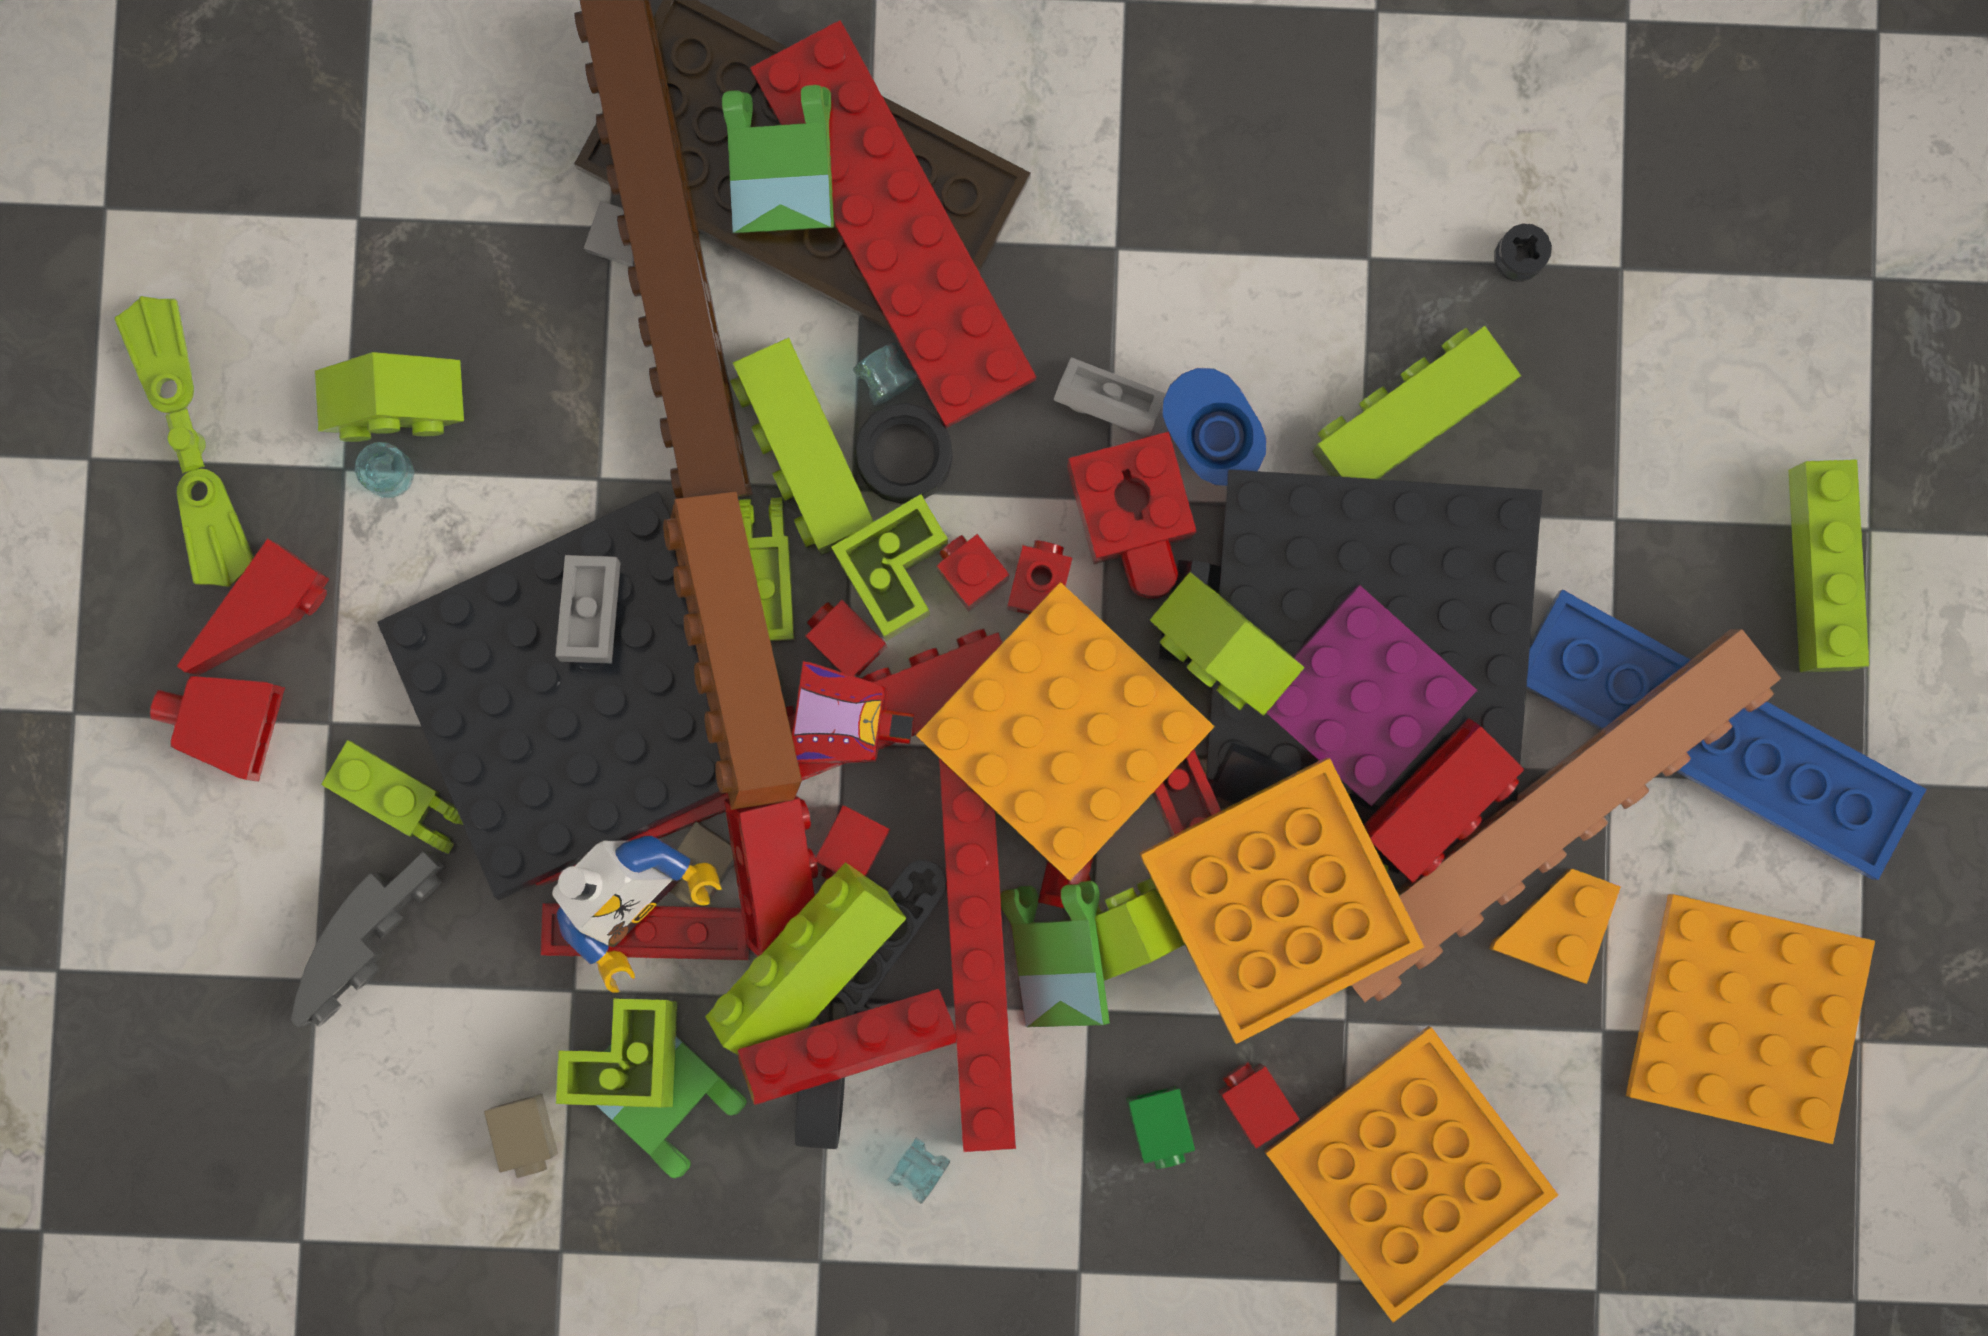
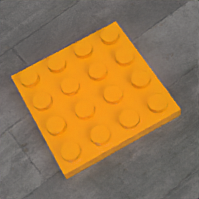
[916,582,1215,881]
[1139,757,1424,1044]
[1625,894,1875,1144]
[1264,1026,1559,1323]

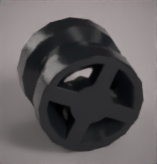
[1494,223,1552,282]

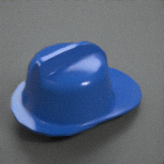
[1163,368,1267,486]

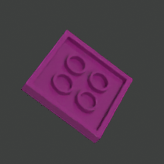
[1267,584,1477,806]

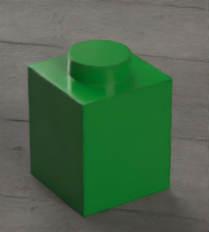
[1126,1085,1195,1169]

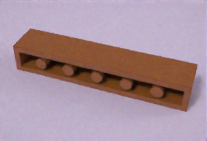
[663,492,802,810]

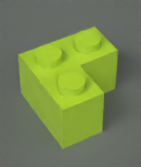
[315,352,464,442]
[831,494,948,641]
[1150,572,1305,716]
[1071,878,1185,981]
[556,999,677,1107]

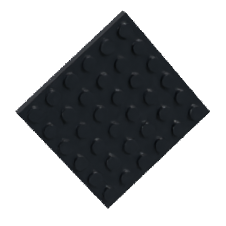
[1206,469,1543,801]
[377,491,728,900]

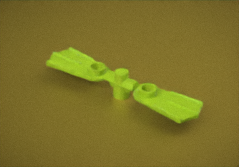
[114,296,254,587]

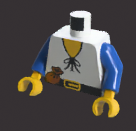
[552,836,722,993]

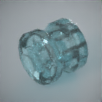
[853,343,917,405]
[355,442,414,498]
[887,1137,950,1204]

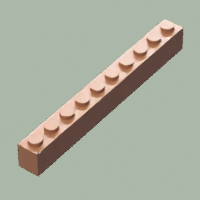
[1351,629,1781,1002]

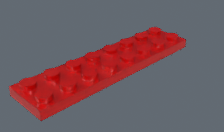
[750,20,1036,428]

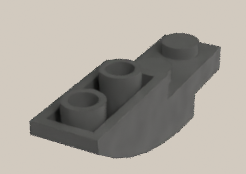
[291,851,447,1028]

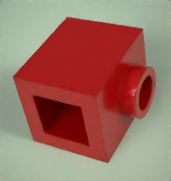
[936,534,1009,612]
[1007,540,1073,615]

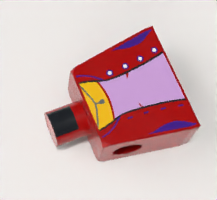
[792,661,914,764]

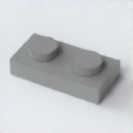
[1054,357,1166,437]
[556,555,621,663]

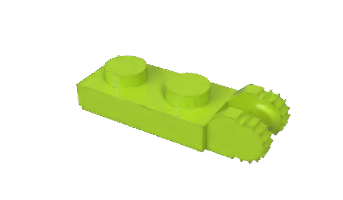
[739,497,795,642]
[321,740,463,854]

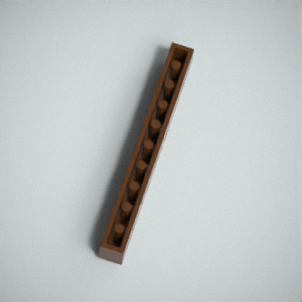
[574,0,753,499]

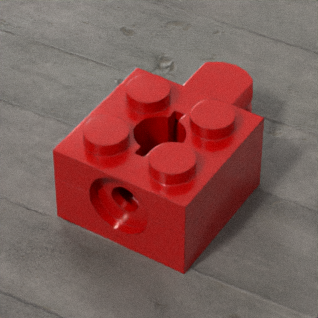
[1067,431,1196,599]

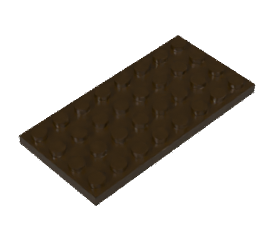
[574,0,1031,333]

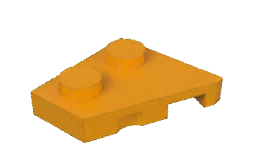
[1489,869,1621,984]

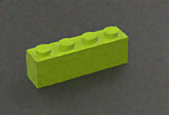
[1312,326,1521,479]
[729,337,874,555]
[1788,459,1869,672]
[705,862,906,1055]

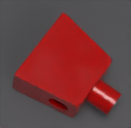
[150,676,285,782]

